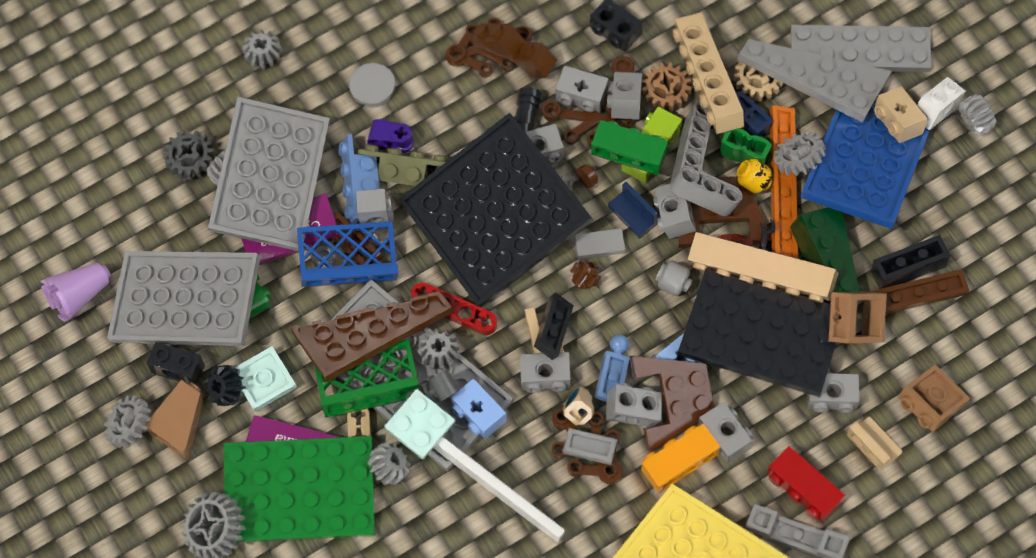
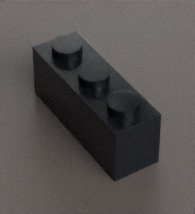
[871,235,950,289]

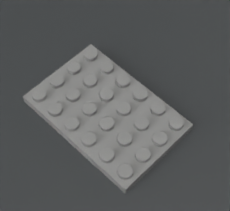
[207,97,330,251]
[107,251,261,346]

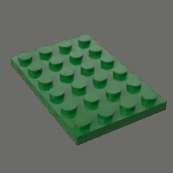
[224,436,375,543]

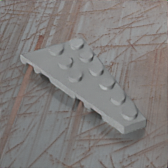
[737,39,892,123]

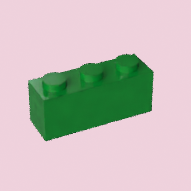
[591,120,668,175]

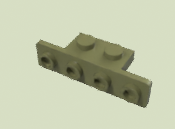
[358,144,448,186]

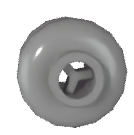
[655,261,692,296]

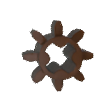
[570,259,601,289]

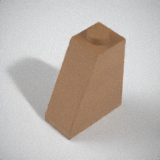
[145,380,204,460]

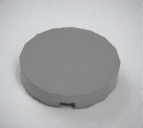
[349,63,395,108]

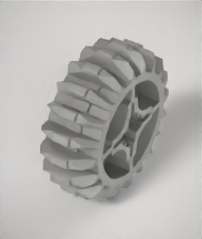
[181,492,246,558]

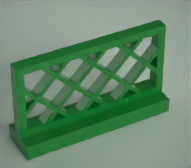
[315,340,419,418]

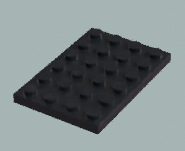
[678,268,841,397]

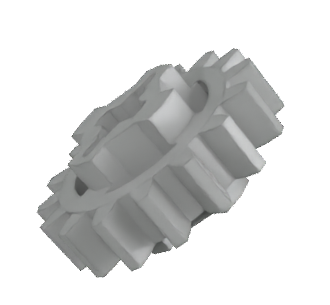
[774,132,826,176]
[104,395,151,448]

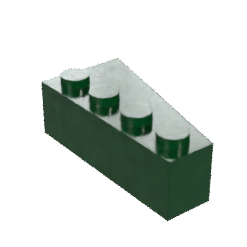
[790,207,860,304]

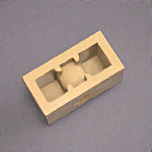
[874,86,928,143]

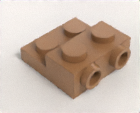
[898,364,970,432]

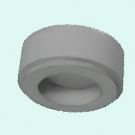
[311,246,336,268]

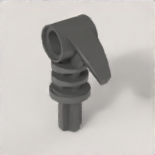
[393,369,460,415]

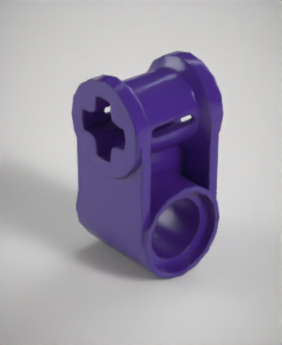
[367,119,414,153]

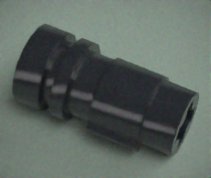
[515,87,542,132]

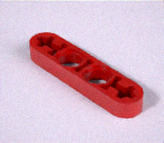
[411,283,498,335]

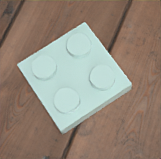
[235,346,297,412]
[384,389,455,459]

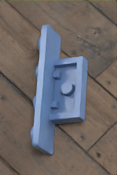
[339,134,380,224]

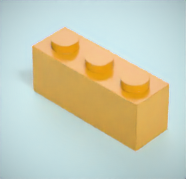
[641,423,721,494]

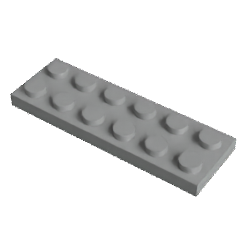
[790,25,931,72]

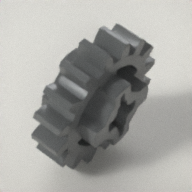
[163,130,215,180]

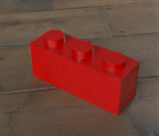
[767,446,845,523]

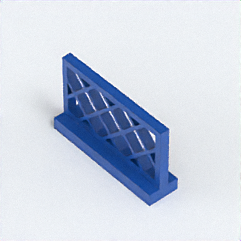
[297,221,398,287]

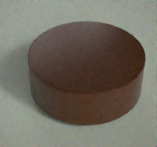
[612,56,635,76]
[576,164,598,188]

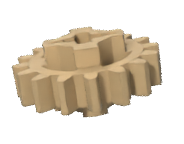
[733,61,783,101]

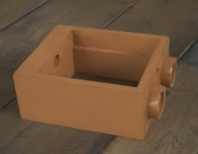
[829,292,887,344]

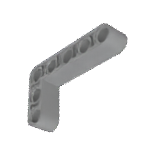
[670,100,743,216]

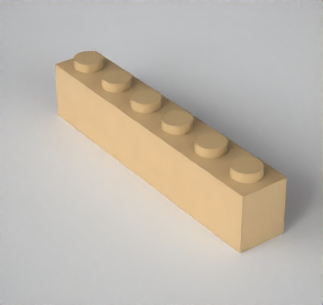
[688,232,838,303]

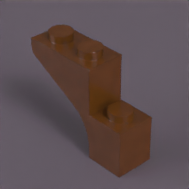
[469,23,557,78]

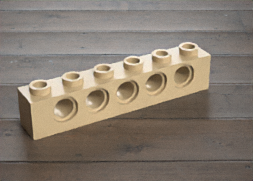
[672,12,744,134]

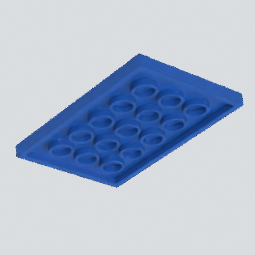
[800,102,930,229]

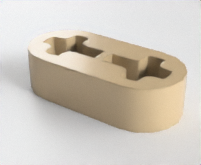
[347,409,371,437]

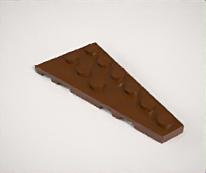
[290,291,453,382]

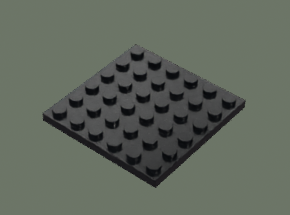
[398,112,593,308]

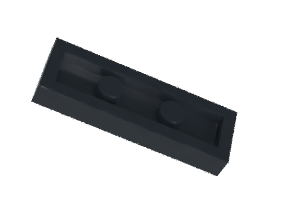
[534,292,574,360]

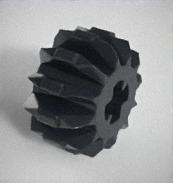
[205,365,246,407]

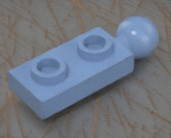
[594,335,630,402]

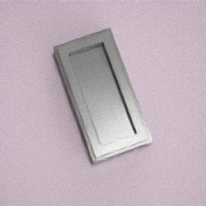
[575,228,625,259]
[563,428,617,465]

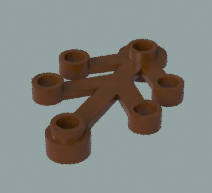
[445,18,532,78]
[542,90,632,147]
[551,408,622,484]

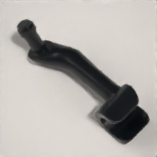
[759,219,775,251]

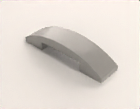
[746,504,850,558]

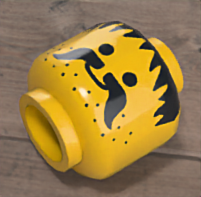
[737,159,772,194]

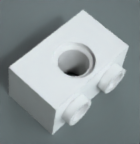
[917,77,965,130]

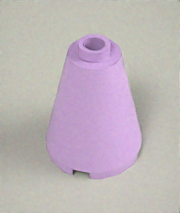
[41,263,111,322]

